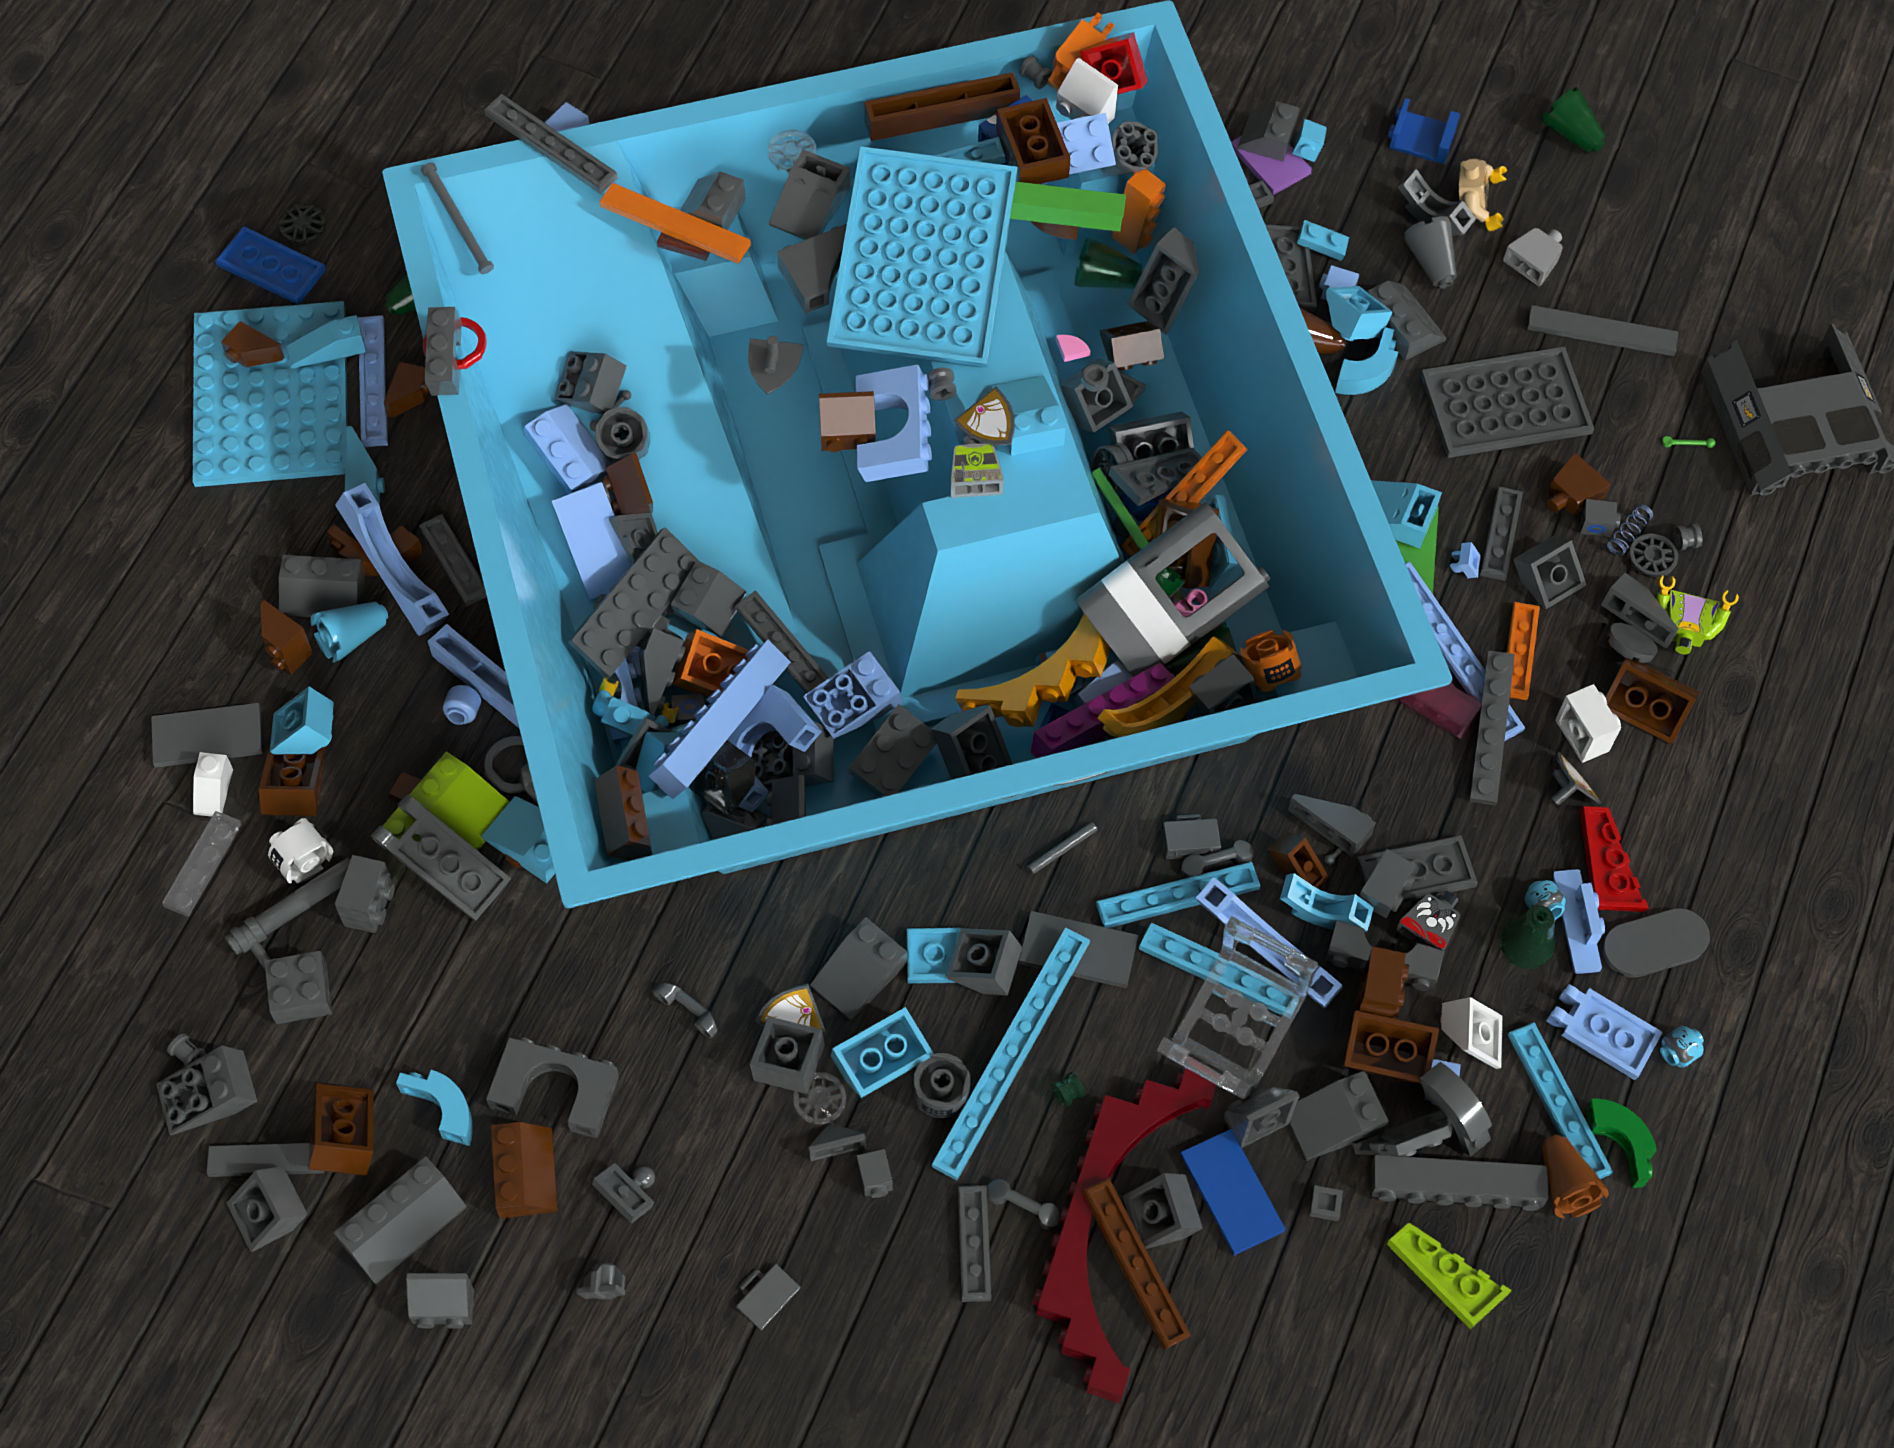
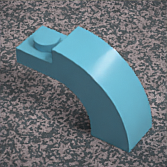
[1335,327,1398,395]
[1280,873,1374,932]
[396,1070,473,1146]

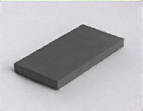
[1265,225,1317,312]
[151,703,263,768]
[1357,835,1478,903]
[1019,911,1138,988]

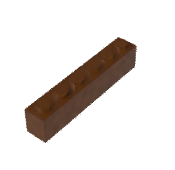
[864,72,1020,141]

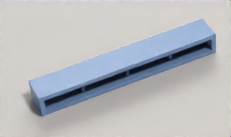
[428,624,520,729]
[649,640,790,800]

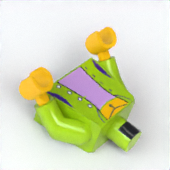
[1656,575,1739,654]

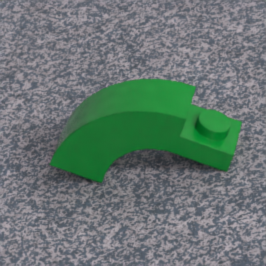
[1586,1099,1657,1188]

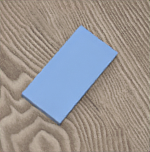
[551,482,632,600]

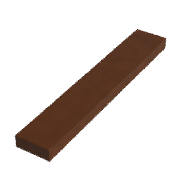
[1082,1178,1191,1350]

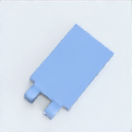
[1546,984,1663,1080]

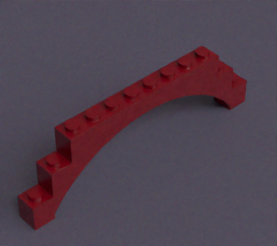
[1033,1065,1219,1404]

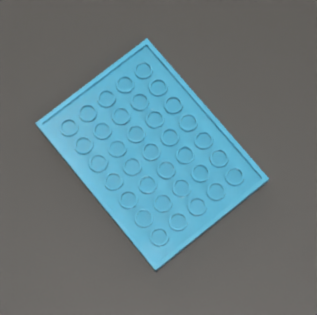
[827,146,1017,368]
[193,301,348,487]

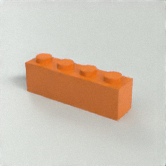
[1112,169,1166,254]

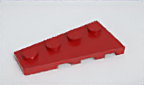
[1580,806,1649,912]

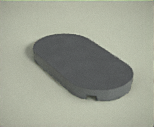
[1602,908,1710,978]

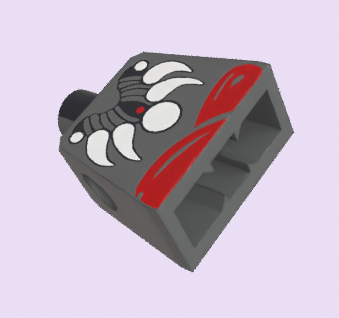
[1395,891,1461,951]

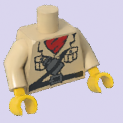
[1459,158,1507,231]

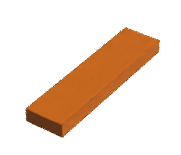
[1506,602,1540,700]

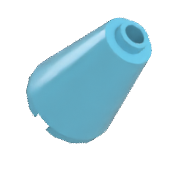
[311,602,388,663]

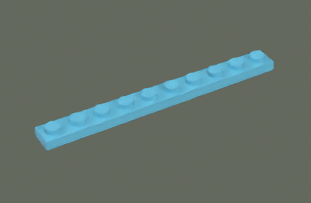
[932,927,1090,1180]

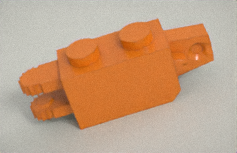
[1047,13,1115,92]

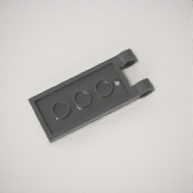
[370,794,511,922]

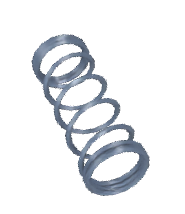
[1607,504,1653,555]

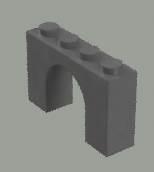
[486,1037,619,1138]

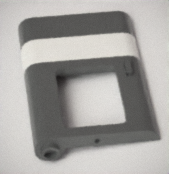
[1075,501,1271,677]

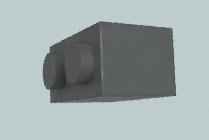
[1359,849,1416,918]

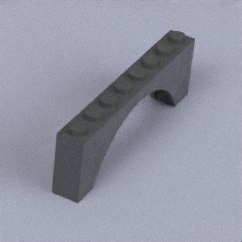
[777,224,847,314]

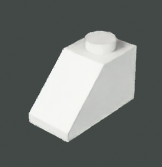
[193,752,233,818]

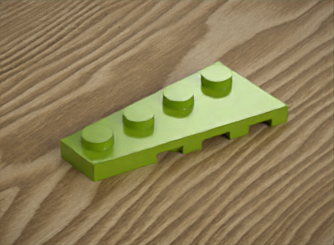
[1387,1223,1512,1329]

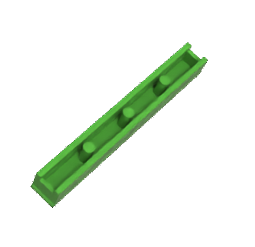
[1010,182,1126,232]

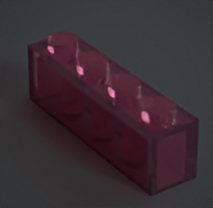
[1396,683,1482,739]

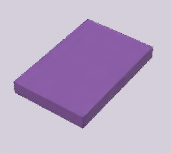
[1231,137,1312,195]

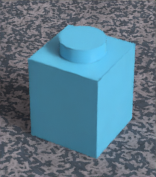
[1292,119,1327,162]

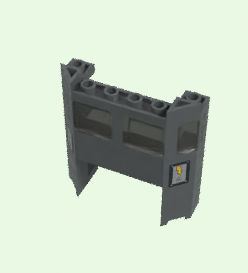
[1701,323,1894,496]

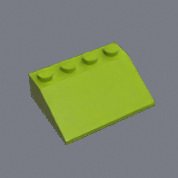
[382,752,510,851]

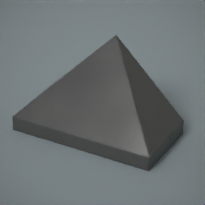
[809,1123,866,1161]

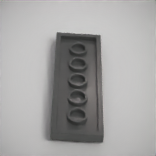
[568,527,699,679]

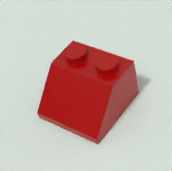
[1080,32,1148,95]

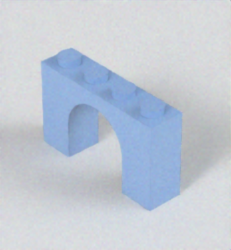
[856,364,932,482]
[705,685,822,813]

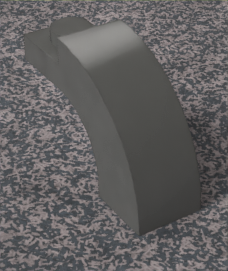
[1397,169,1476,236]
[1420,1062,1492,1157]

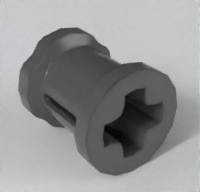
[1019,56,1053,89]
[167,1033,206,1067]

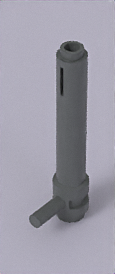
[225,857,351,970]

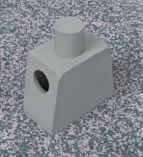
[1503,228,1563,287]

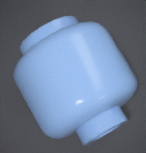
[443,685,481,725]

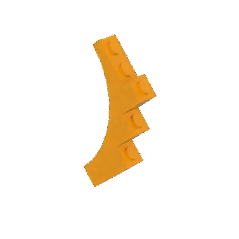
[955,613,1111,727]
[1098,637,1242,738]

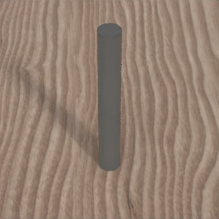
[1027,822,1098,875]

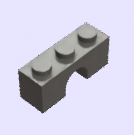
[425,307,462,396]

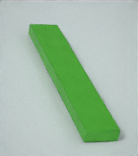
[1092,468,1184,603]

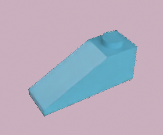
[287,315,366,369]
[345,426,385,503]

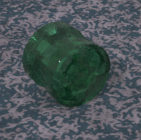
[1052,1072,1086,1107]

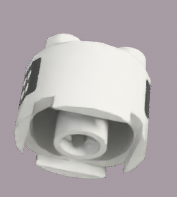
[268,818,333,884]

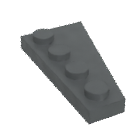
[1108,447,1202,506]
[609,512,675,616]

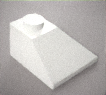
[1440,997,1502,1069]

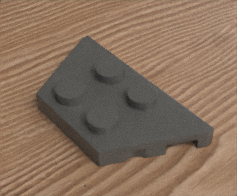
[1352,1110,1453,1157]

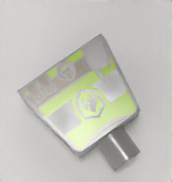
[950,435,1004,498]

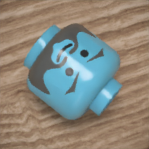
[1525,880,1566,921]
[1660,1026,1704,1068]

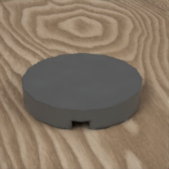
[1606,623,1657,663]

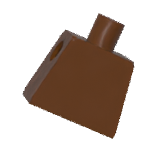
[1547,453,1611,515]

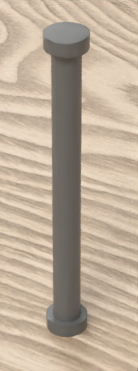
[421,163,494,275]

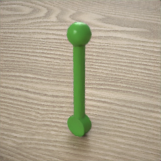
[1662,436,1716,448]

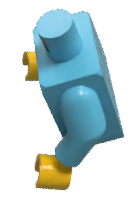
[592,678,679,737]

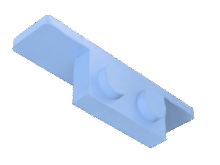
[1553,869,1605,974]

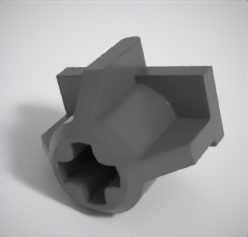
[577,1263,625,1299]

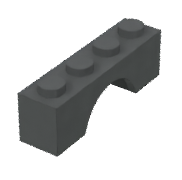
[1326,921,1444,991]

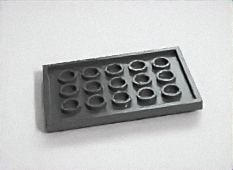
[1420,347,1594,458]

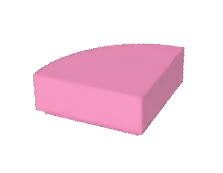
[1056,335,1090,362]

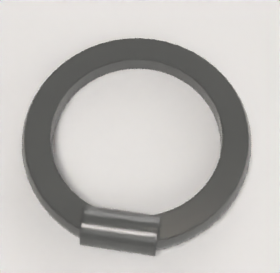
[484,736,526,793]

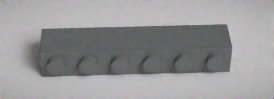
[1371,1155,1548,1211]

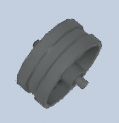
[1092,443,1134,491]

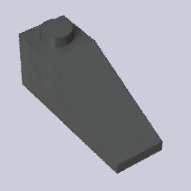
[1601,573,1678,648]
[1288,794,1376,857]

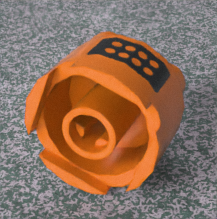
[1240,630,1302,692]

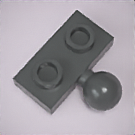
[592,1163,655,1224]

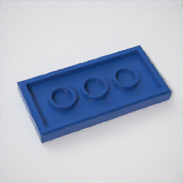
[216,226,326,305]
[1180,1129,1285,1256]

